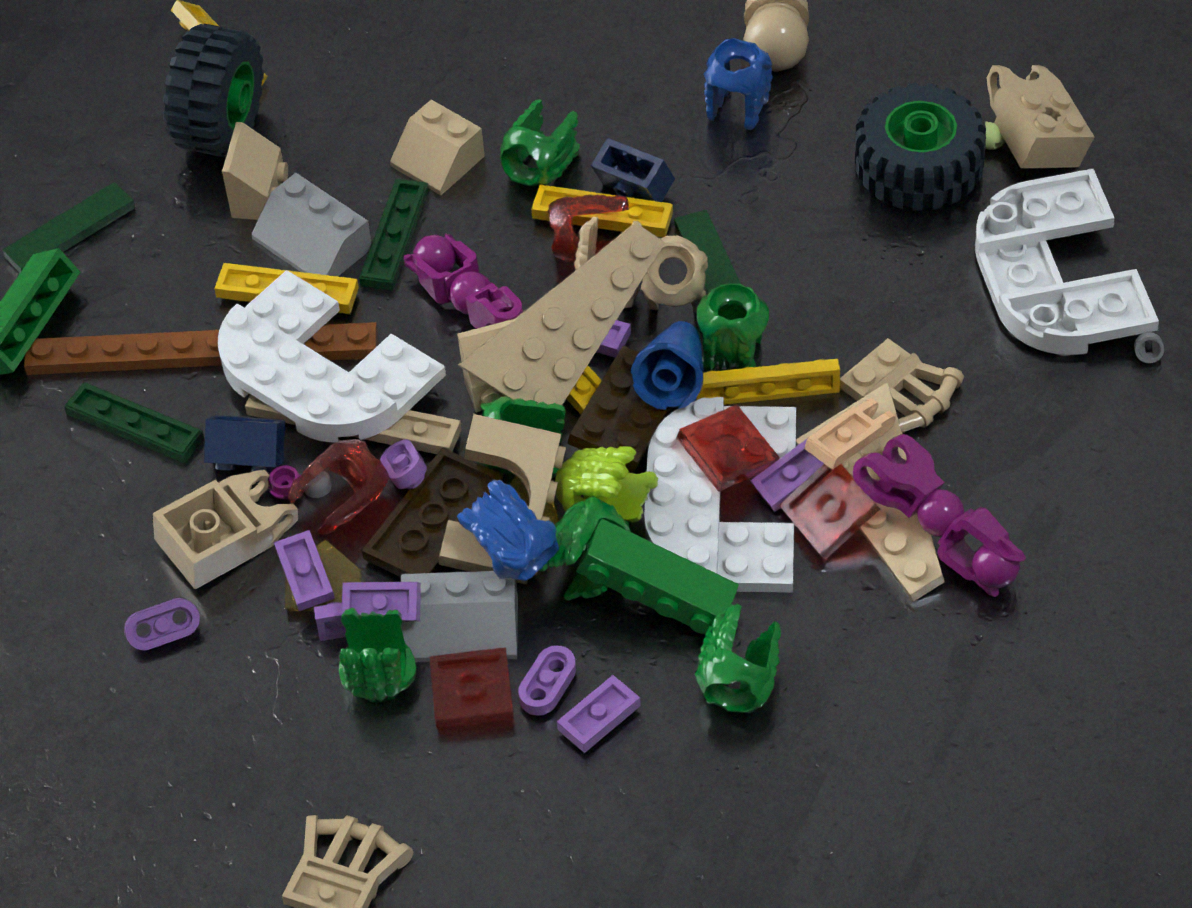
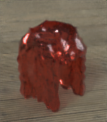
[547,195,629,263]
[288,439,390,535]

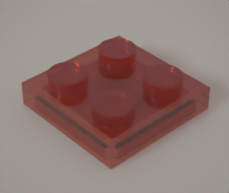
[676,404,780,492]
[779,463,881,559]
[429,647,514,729]

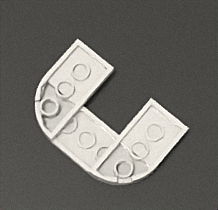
[975,169,1159,356]
[218,270,446,443]
[644,397,796,593]

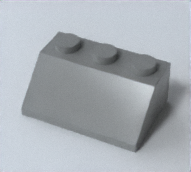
[251,173,372,277]
[401,571,518,662]

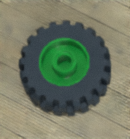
[163,23,264,157]
[855,83,986,211]

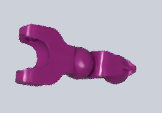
[404,233,523,329]
[853,434,1026,597]

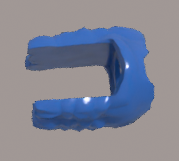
[703,38,773,130]
[457,479,559,581]

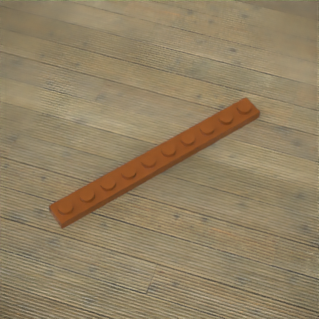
[24,322,378,375]

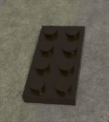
[567,346,671,472]
[361,448,505,577]

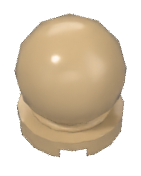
[743,0,809,72]

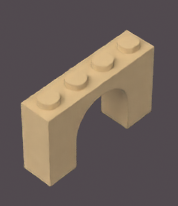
[439,414,566,585]

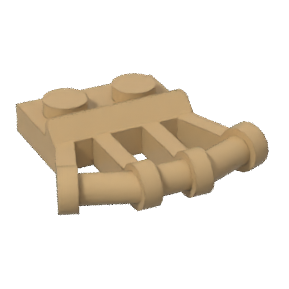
[840,338,964,433]
[282,815,413,908]

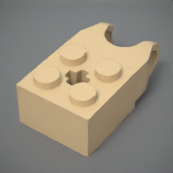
[986,65,1094,168]
[153,470,298,589]

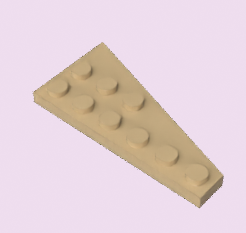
[458,223,665,405]
[796,382,945,602]

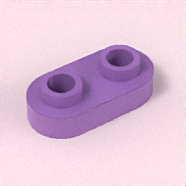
[380,439,427,489]
[124,598,200,650]
[518,646,576,715]

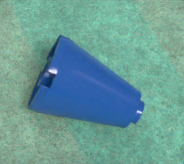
[631,321,704,410]

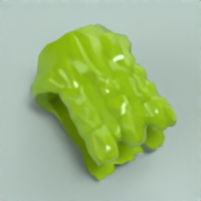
[555,446,659,522]

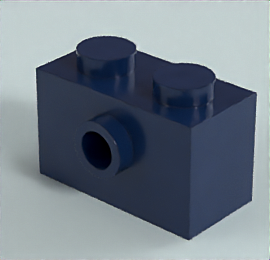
[591,138,675,202]
[204,415,285,473]

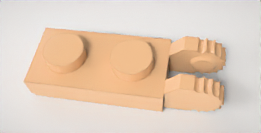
[804,398,896,470]

